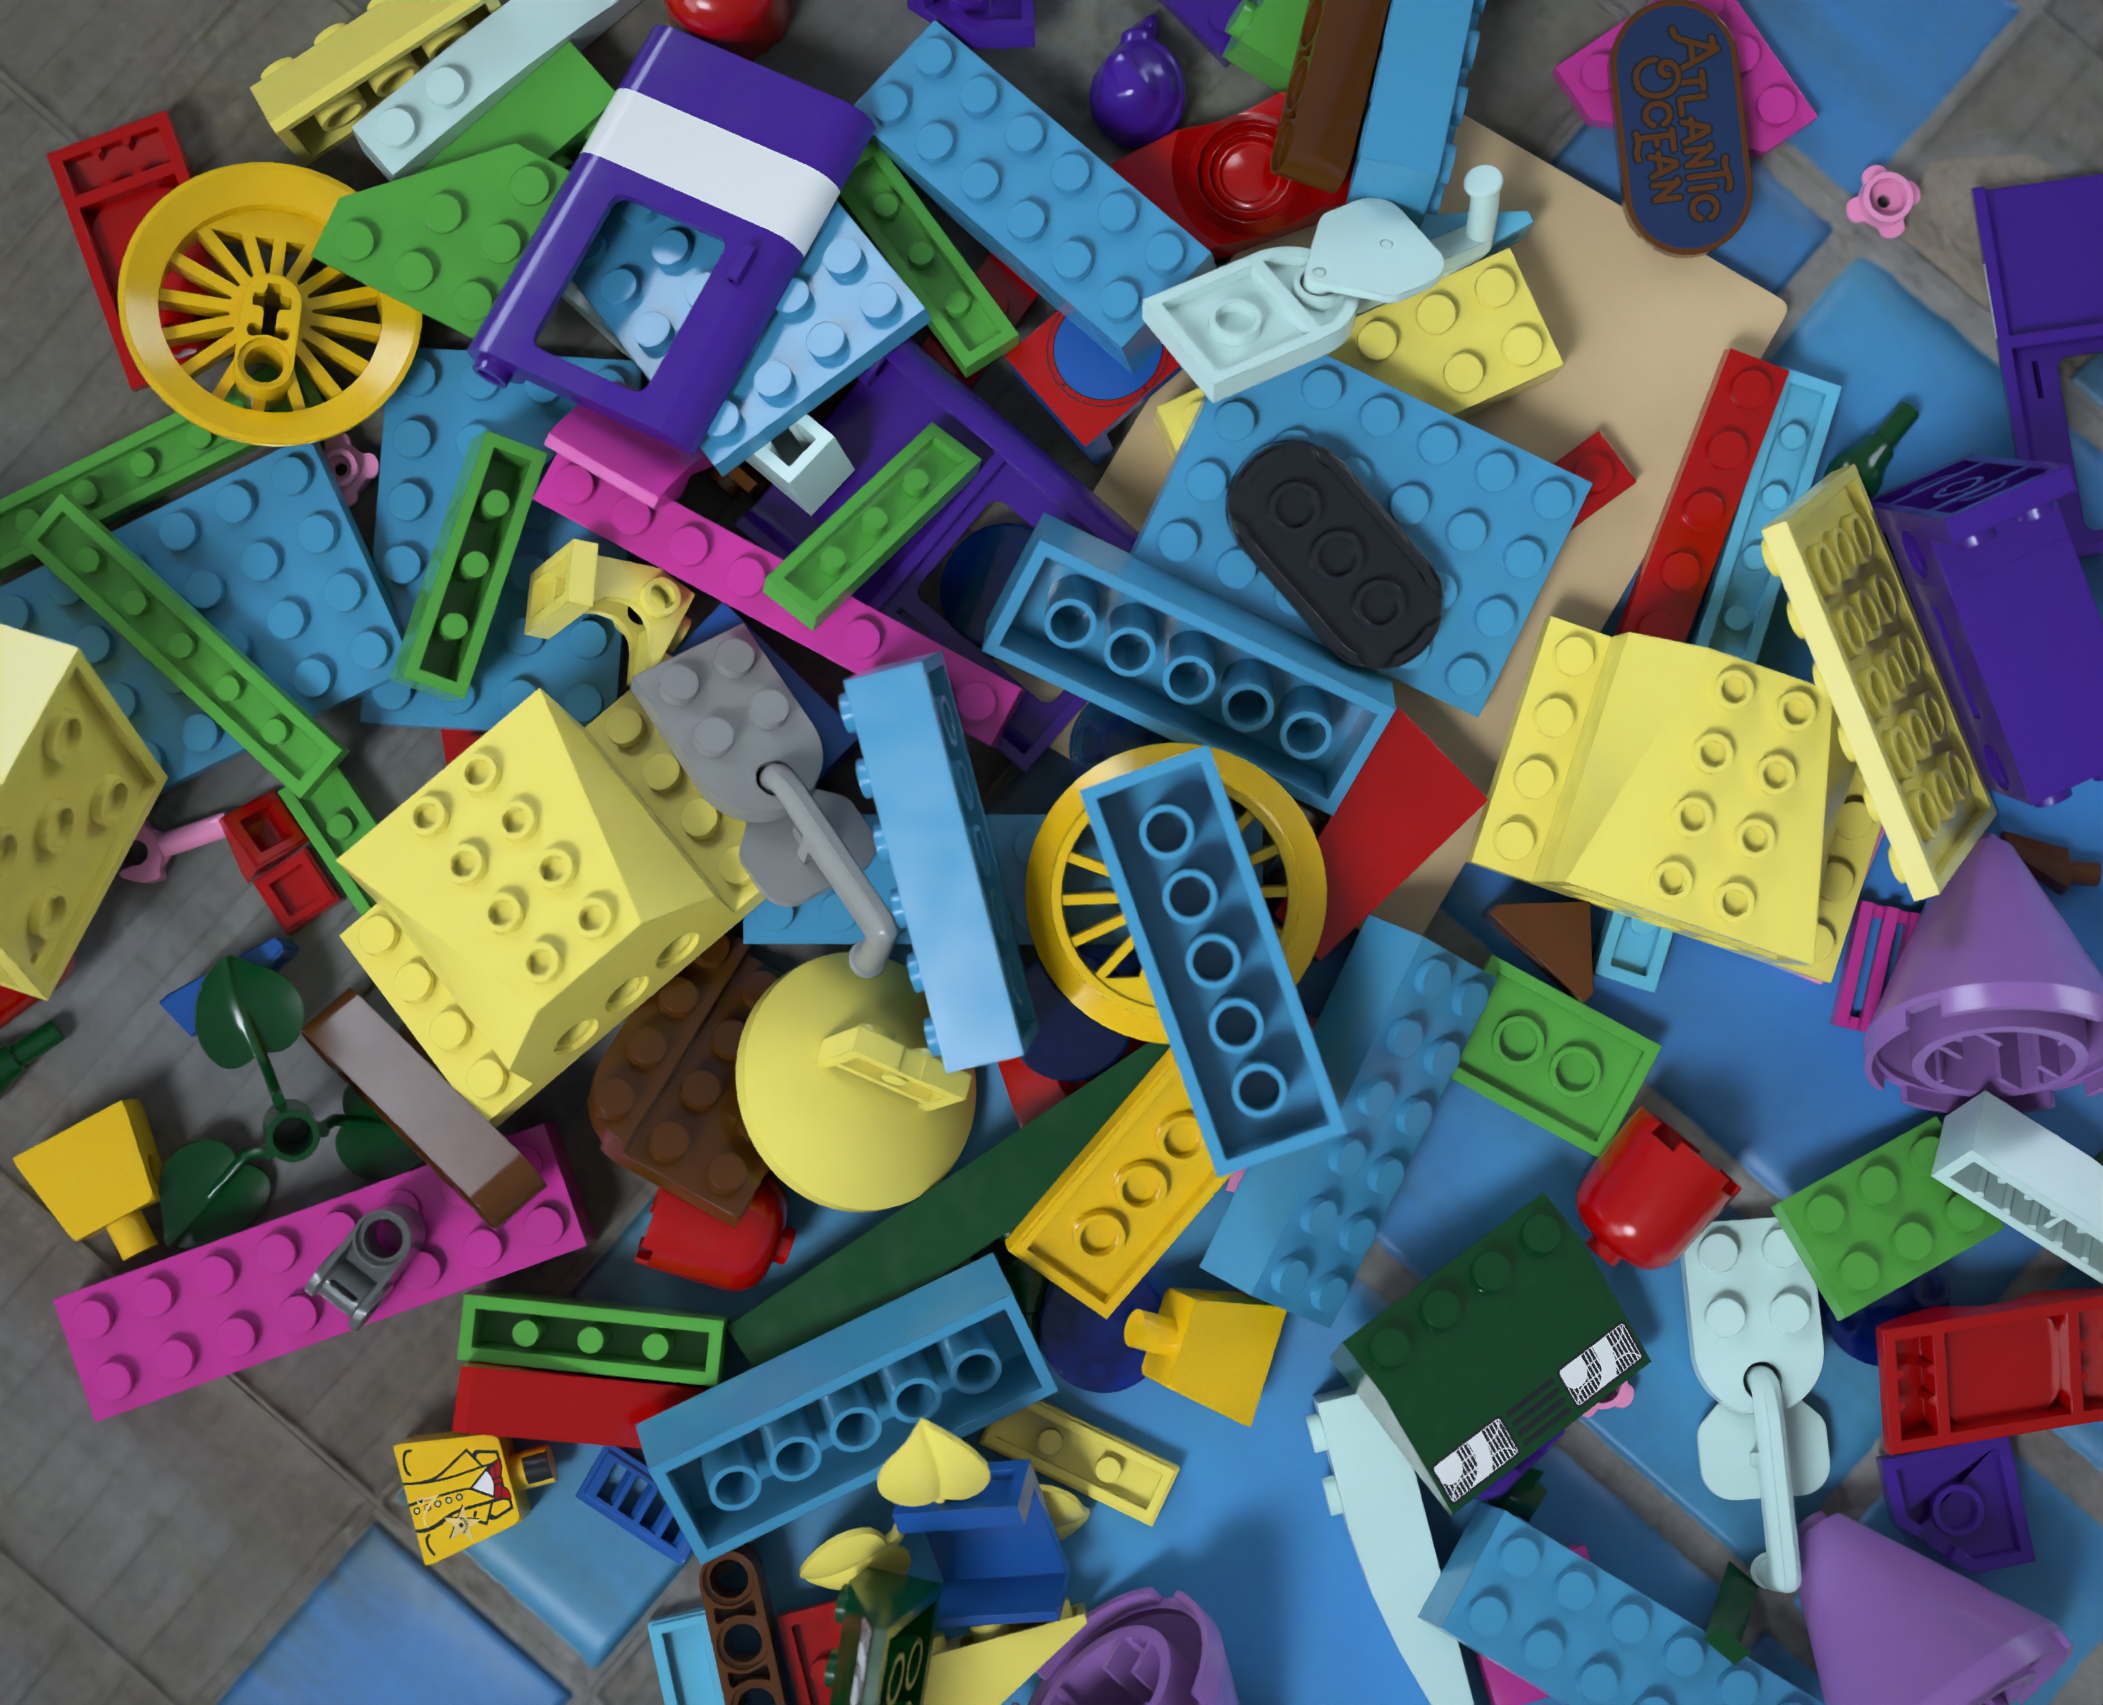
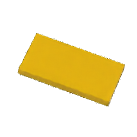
[1005,1047,1233,1319]

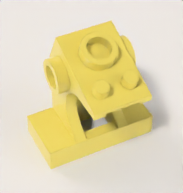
[524,539,695,686]

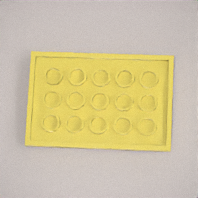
[1761,463,1998,902]

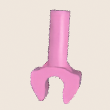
[119,811,228,884]

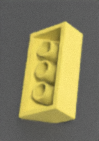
[250,0,501,167]

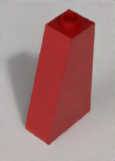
[1271,706,1488,963]
[452,1361,710,1449]

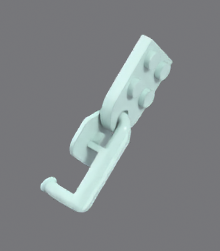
[1142,165,1503,403]
[1680,1217,1830,1593]

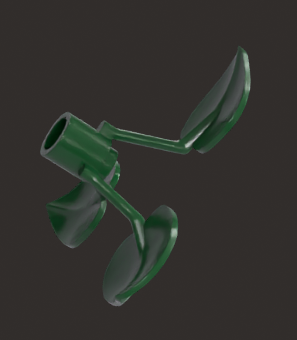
[159,954,423,1249]

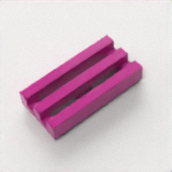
[1830,900,1920,1033]

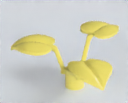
[799,1418,1091,1591]

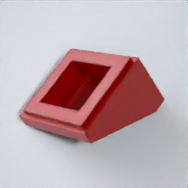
[219,789,310,883]

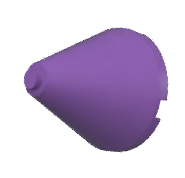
[1863,833,2103,1113]
[1796,1511,2074,1705]
[1012,1587,1240,1705]

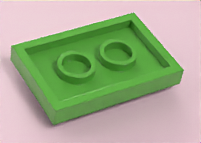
[1450,955,1662,1158]
[1770,1116,2005,1321]

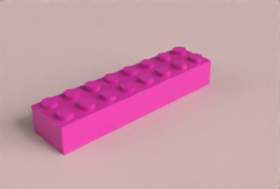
[53,1120,597,1422]

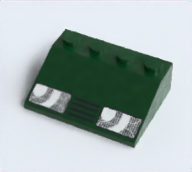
[1330,1192,1651,1517]
[824,1567,943,1705]

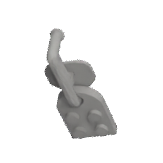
[630,623,899,979]

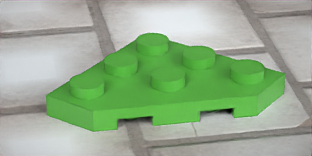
[311,143,569,339]

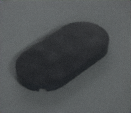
[1225,440,1443,669]

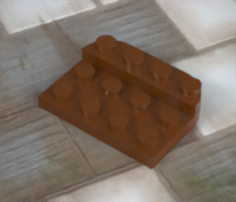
[587,934,784,1229]

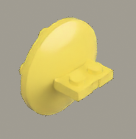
[736,952,976,1213]

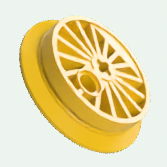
[118,162,422,447]
[1025,743,1327,1044]

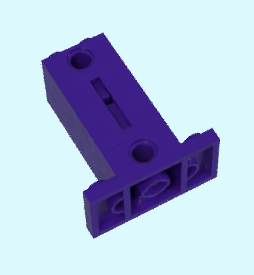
[1870,454,2103,808]

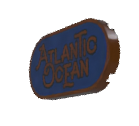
[1607,0,1753,258]

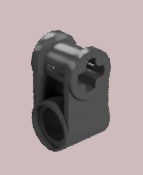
[304,1203,426,1332]

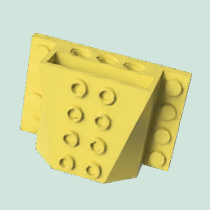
[1466,616,1882,983]
[336,688,766,1128]

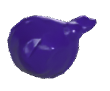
[1089,14,1188,149]

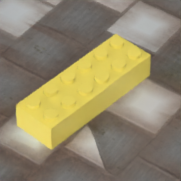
[1154,247,1564,461]

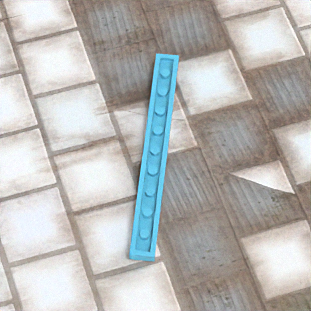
[1592,366,1842,993]

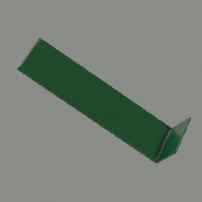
[1704,1561,1759,1665]

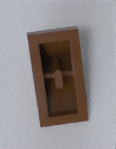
[1482,902,1593,1002]

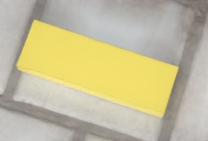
[979,1399,1180,1527]

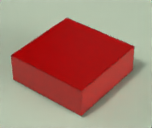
[252,847,344,935]

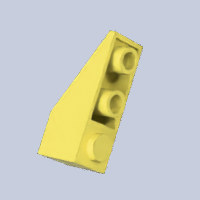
[923,1598,1087,1705]

